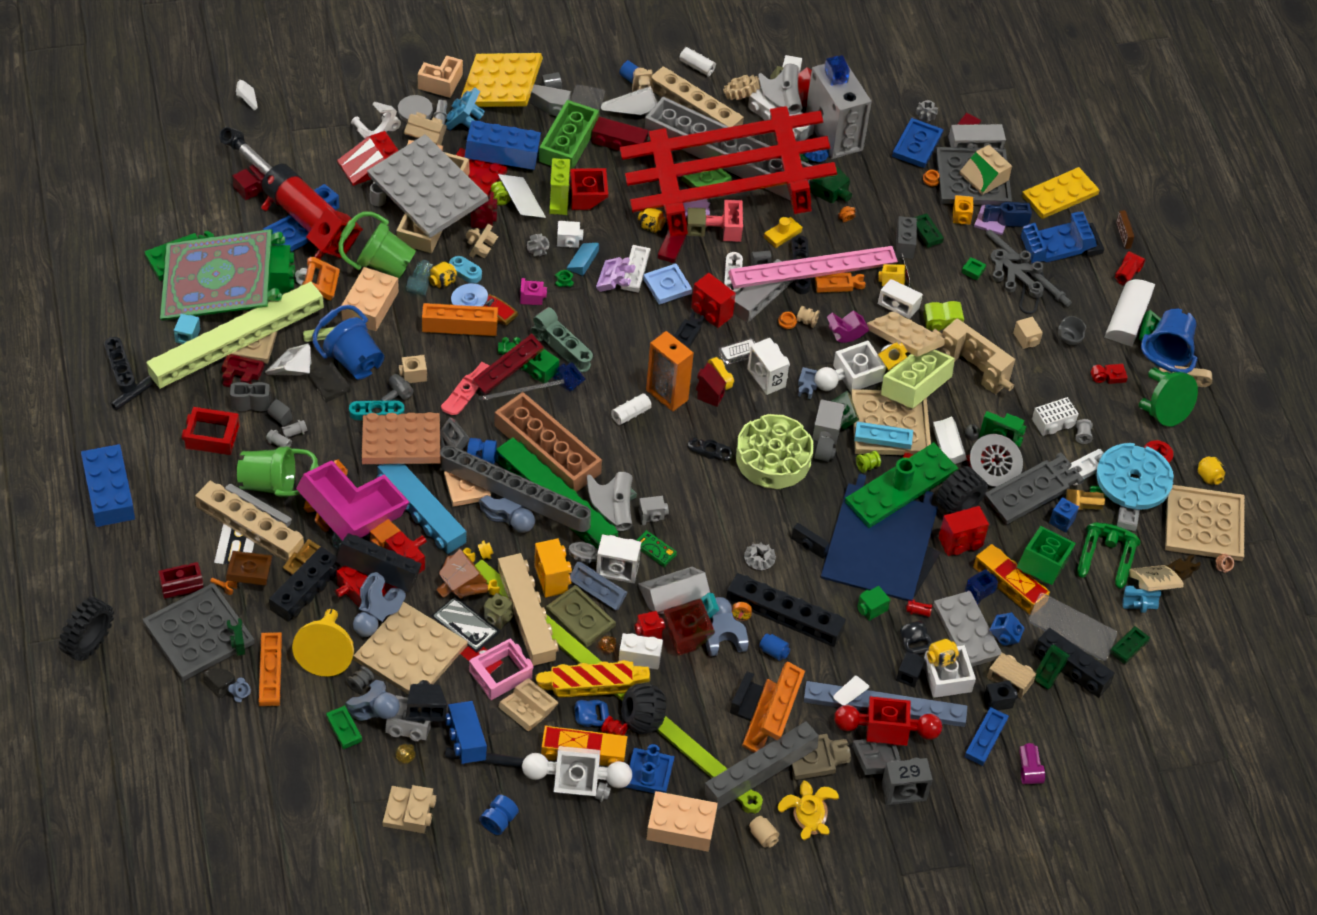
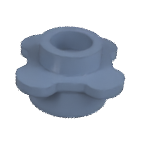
[228,678,251,702]

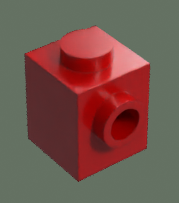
[634,611,665,639]

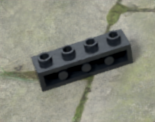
[336,533,421,592]
[269,547,340,622]
[1034,627,1115,698]

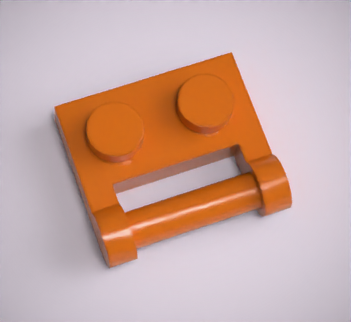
[302,257,340,301]

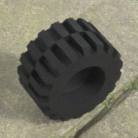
[936,466,988,514]

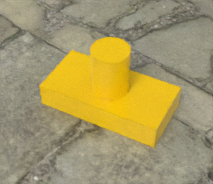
[764,217,803,248]

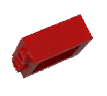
[182,407,240,455]

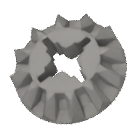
[568,542,598,563]
[744,542,776,570]

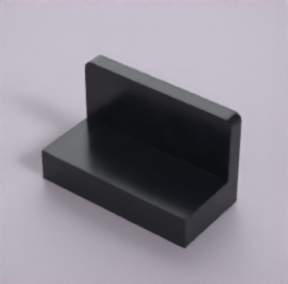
[730,671,764,721]

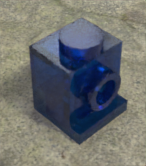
[965,569,998,604]

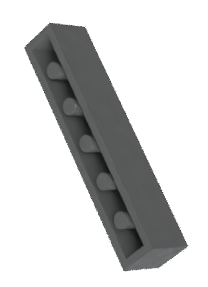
[705,721,819,810]

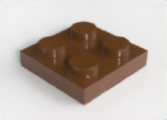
[226,551,272,585]

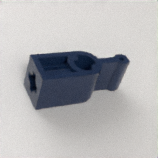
[982,202,1032,227]

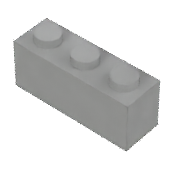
[948,124,1006,149]

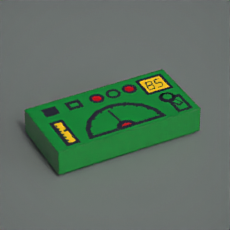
[636,530,677,567]

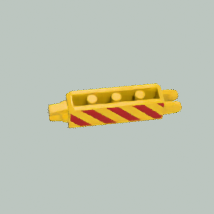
[536,660,650,698]

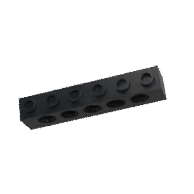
[726,573,846,648]

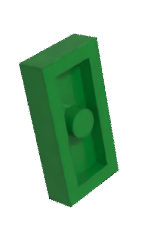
[1139,310,1161,344]
[326,705,362,749]

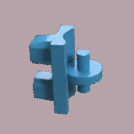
[1122,586,1161,613]

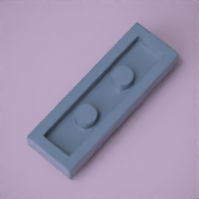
[570,562,628,610]

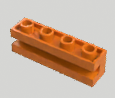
[422,303,498,336]

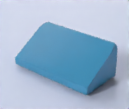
[567,243,599,276]

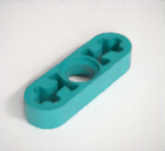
[349,401,405,420]

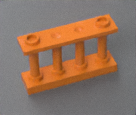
[742,661,805,753]

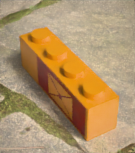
[973,544,1050,616]
[541,726,627,766]

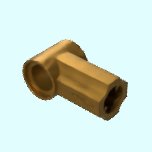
[1066,489,1105,510]

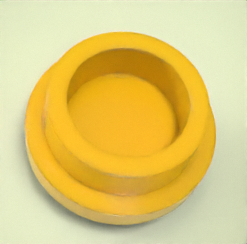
[478,540,494,560]

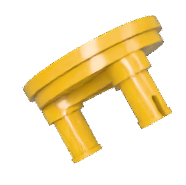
[292,609,354,676]

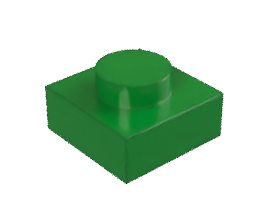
[961,257,986,280]

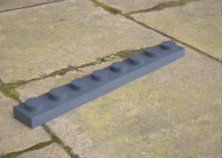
[804,681,967,727]

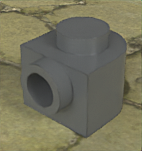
[814,437,836,462]

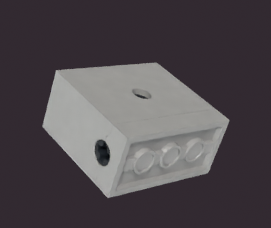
[806,59,872,159]

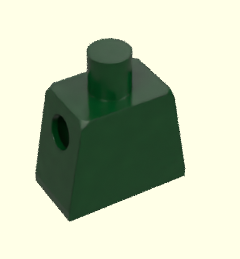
[809,165,852,203]

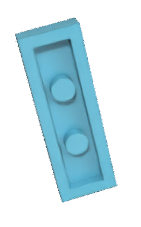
[854,422,913,449]

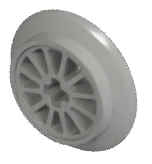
[970,434,1023,487]

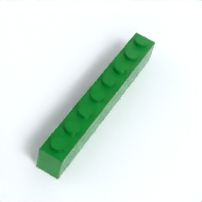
[496,437,618,550]

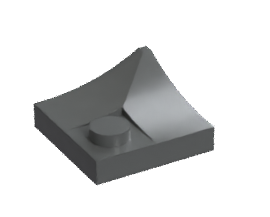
[852,739,901,775]

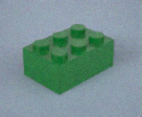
[1017,526,1076,585]

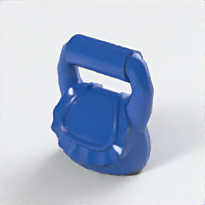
[575,700,609,727]

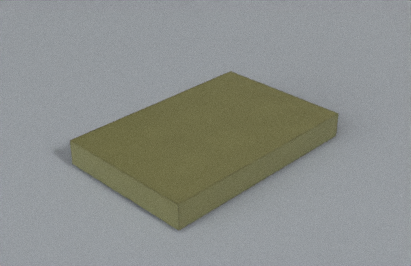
[546,585,616,648]

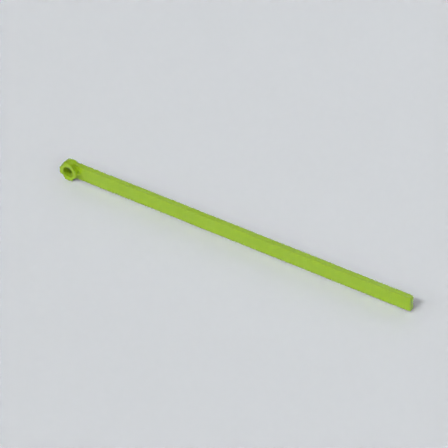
[475,560,763,814]

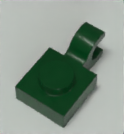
[227,618,245,656]

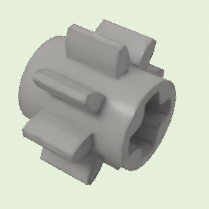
[916,100,938,122]
[527,234,549,256]

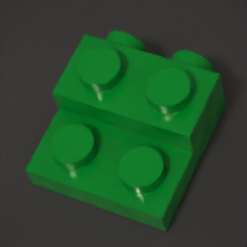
[978,411,1027,448]

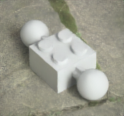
[815,341,902,392]
[522,746,632,796]

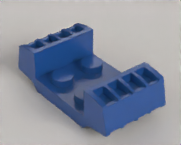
[1021,212,1097,263]

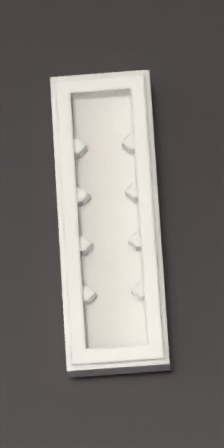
[621,245,650,293]

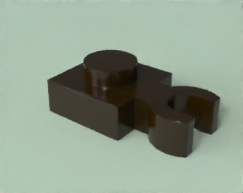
[1167,555,1201,581]

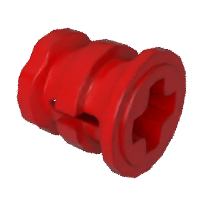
[601,716,628,736]

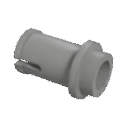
[282,420,308,438]
[266,430,292,447]

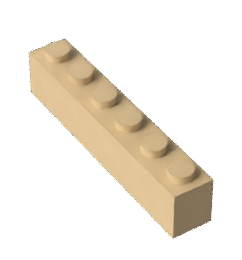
[498,553,559,666]

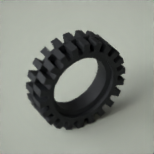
[59,596,114,661]

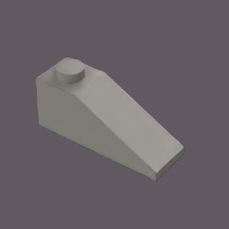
[528,84,571,116]

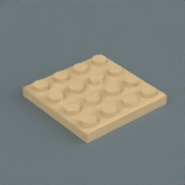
[851,389,931,455]
[1165,485,1244,561]
[353,602,468,695]

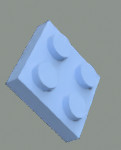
[643,264,692,304]

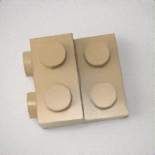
[383,785,436,834]

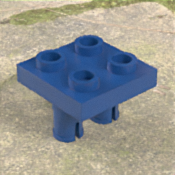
[626,744,674,793]

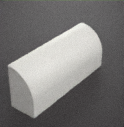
[1104,279,1155,347]

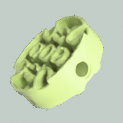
[736,414,813,489]

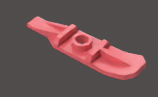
[441,362,489,415]

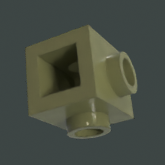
[484,593,514,630]

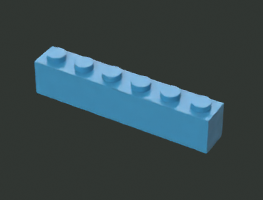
[377,464,466,554]

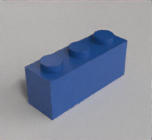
[445,701,487,764]

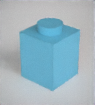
[174,314,200,344]

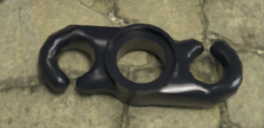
[688,438,734,461]

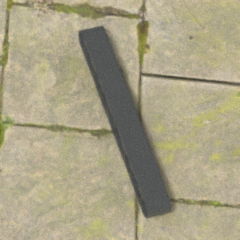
[440,446,591,532]

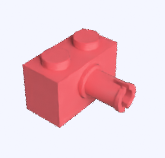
[706,200,743,242]

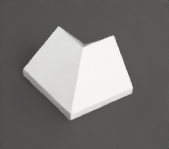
[265,344,312,375]

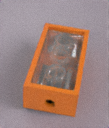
[646,331,694,412]

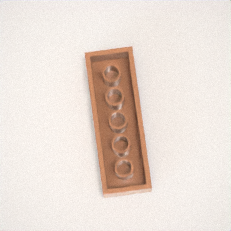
[495,392,602,492]

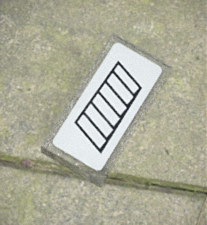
[718,338,755,365]

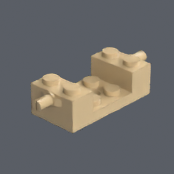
[933,318,1015,395]

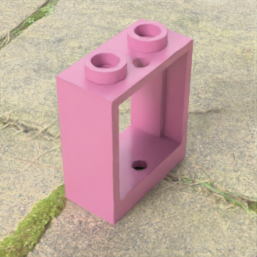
[469,638,534,700]

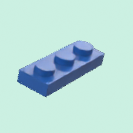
[965,707,1009,766]

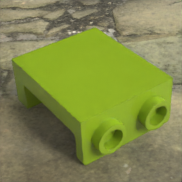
[549,158,570,215]

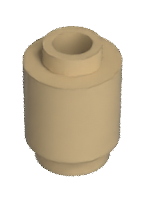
[749,816,779,847]

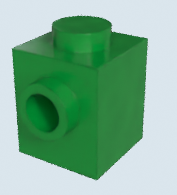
[857,586,890,621]

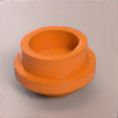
[923,170,939,186]
[838,206,856,222]
[778,312,797,329]

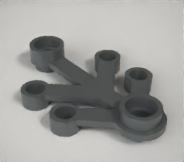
[991,249,1044,298]

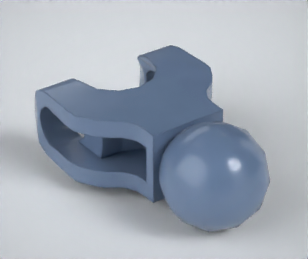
[479,495,535,533]
[353,572,406,637]
[705,597,748,656]
[345,680,400,721]

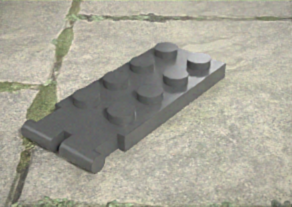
[984,452,1085,525]

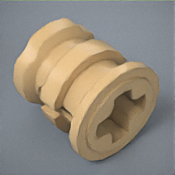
[797,306,820,328]

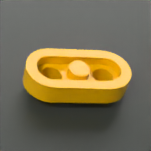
[708,357,734,390]

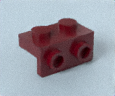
[471,192,497,229]

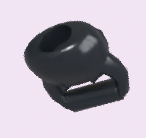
[900,621,932,655]

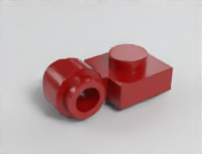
[1090,364,1128,384]

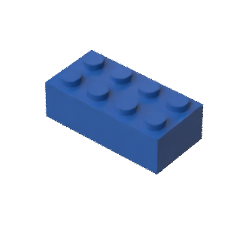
[465,120,541,170]
[81,444,135,527]

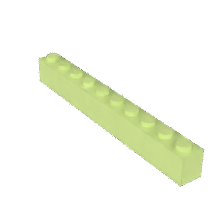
[146,282,324,388]

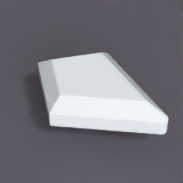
[236,80,258,110]

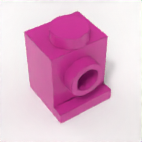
[520,278,547,305]

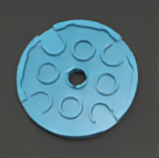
[1096,443,1174,509]

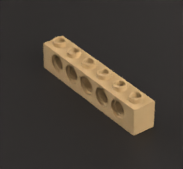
[651,66,744,127]
[195,481,304,562]

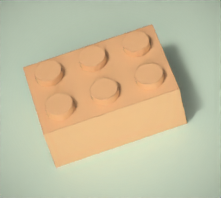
[342,267,399,331]
[647,791,718,852]

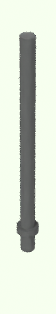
[986,229,1072,307]

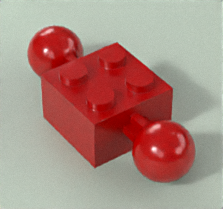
[834,696,942,746]

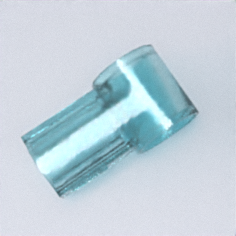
[406,260,433,295]

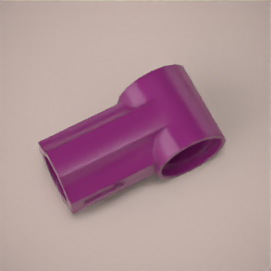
[1019,743,1045,784]

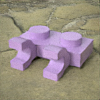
[596,257,636,292]

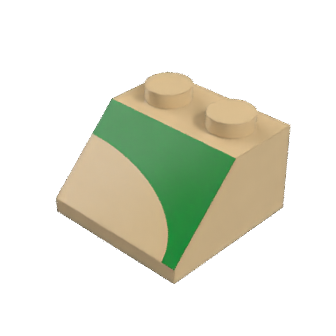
[960,145,1012,195]

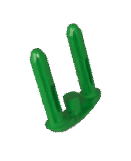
[1077,522,1140,589]

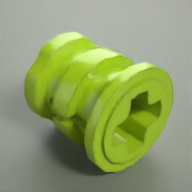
[491,181,511,205]
[856,450,881,473]

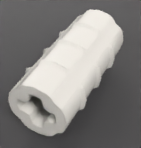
[679,47,716,76]
[611,393,651,425]

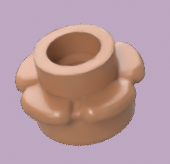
[1216,553,1234,573]

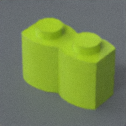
[923,301,964,331]

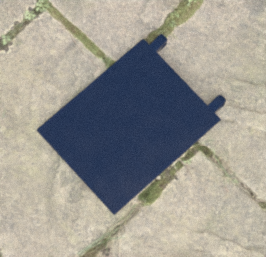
[821,474,938,601]

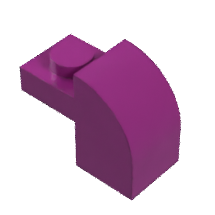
[827,310,869,343]

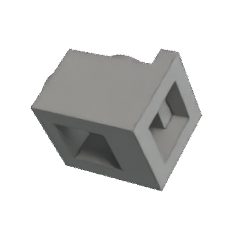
[639,496,669,525]

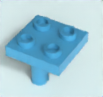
[445,87,485,130]

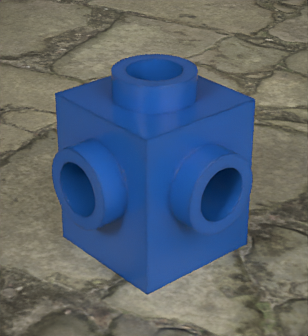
[990,613,1025,646]

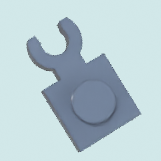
[798,367,817,399]

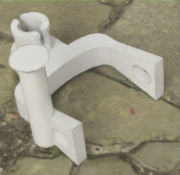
[351,102,401,139]

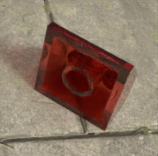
[663,599,715,655]

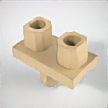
[632,68,652,92]
[466,224,498,258]

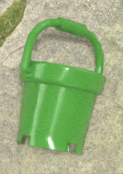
[339,211,416,280]
[237,446,319,498]

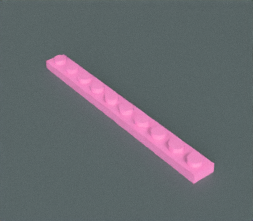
[728,246,898,289]

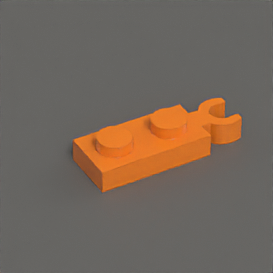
[814,273,866,292]

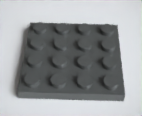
[936,147,1012,205]
[142,583,255,681]

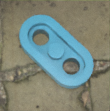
[449,256,482,283]

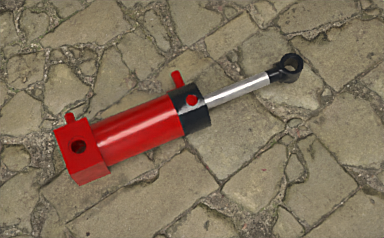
[219,127,363,260]

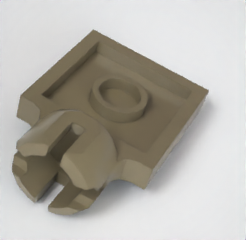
[791,734,851,780]

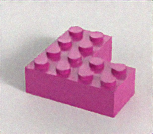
[296,460,409,541]

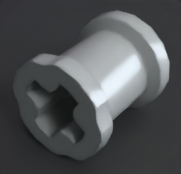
[1076,419,1093,444]

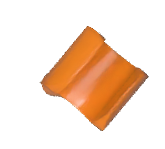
[210,578,237,595]

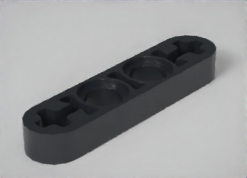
[791,235,811,294]
[105,337,136,393]

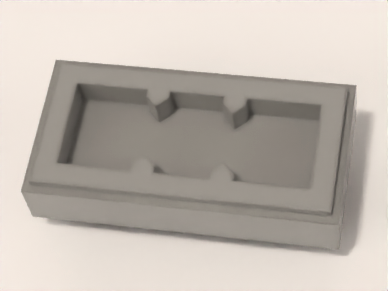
[1117,505,1140,531]

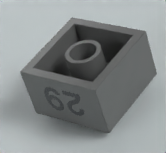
[881,758,932,805]

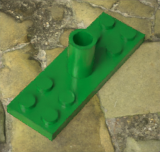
[845,442,958,528]

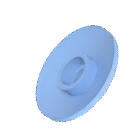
[451,283,488,307]

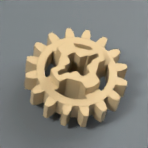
[723,75,761,100]

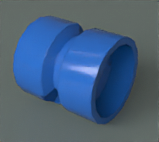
[467,438,497,464]
[479,795,519,835]

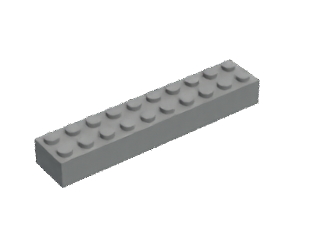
[645,97,812,201]

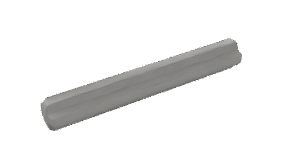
[225,484,292,527]

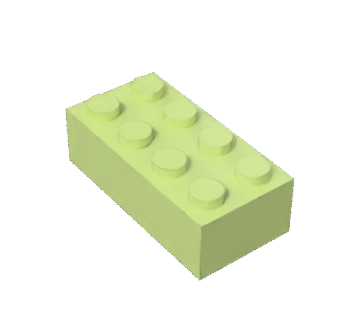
[881,349,955,408]

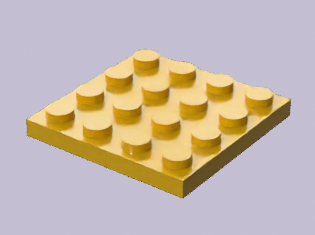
[461,53,543,107]

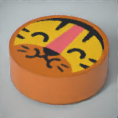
[732,602,752,621]

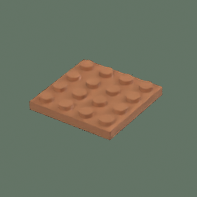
[362,412,440,464]

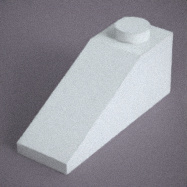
[601,86,657,115]

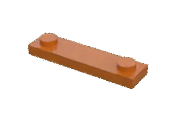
[259,633,282,706]

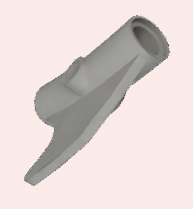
[758,63,802,114]
[587,472,633,531]

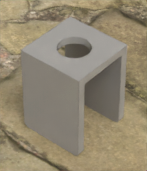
[812,400,845,445]

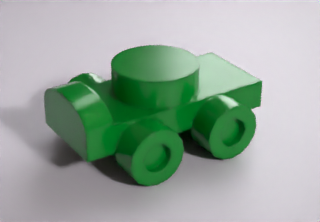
[498,337,521,355]

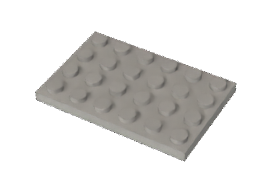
[367,134,489,238]

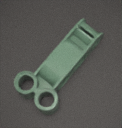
[531,307,593,372]

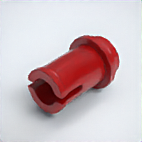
[906,599,932,617]

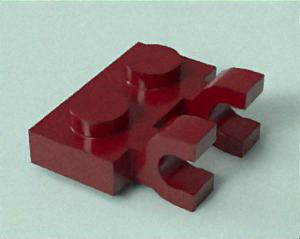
[222,354,264,387]

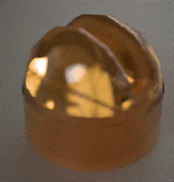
[598,636,616,653]

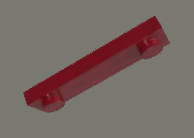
[473,334,544,395]

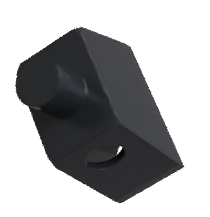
[406,680,447,721]

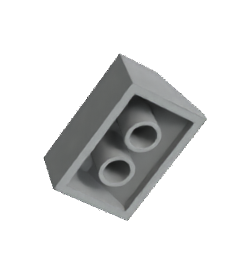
[638,567,710,614]

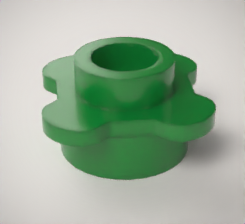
[555,270,574,287]

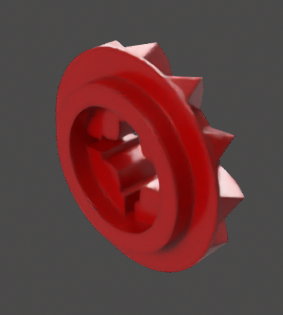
[1144,440,1173,463]

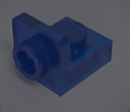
[553,362,586,391]

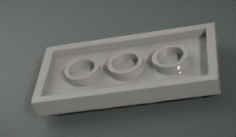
[933,591,1002,667]

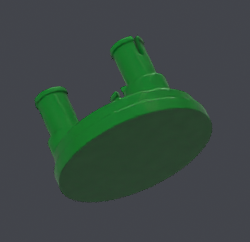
[1139,367,1198,426]

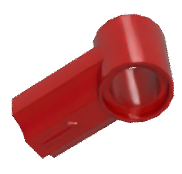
[1114,251,1145,285]

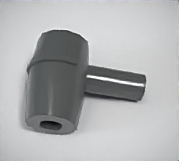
[381,374,414,401]

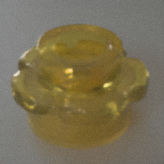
[396,744,416,763]

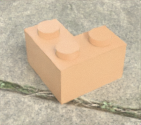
[418,56,463,98]

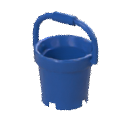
[313,305,385,380]
[1141,309,1197,373]

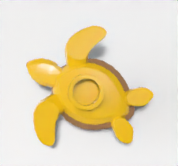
[778,781,839,840]

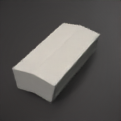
[933,417,967,464]

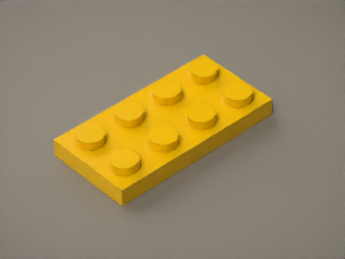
[1022,167,1099,219]

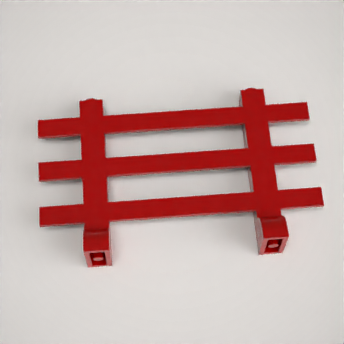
[620,106,837,237]

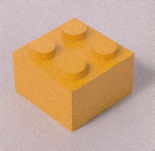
[534,539,572,598]

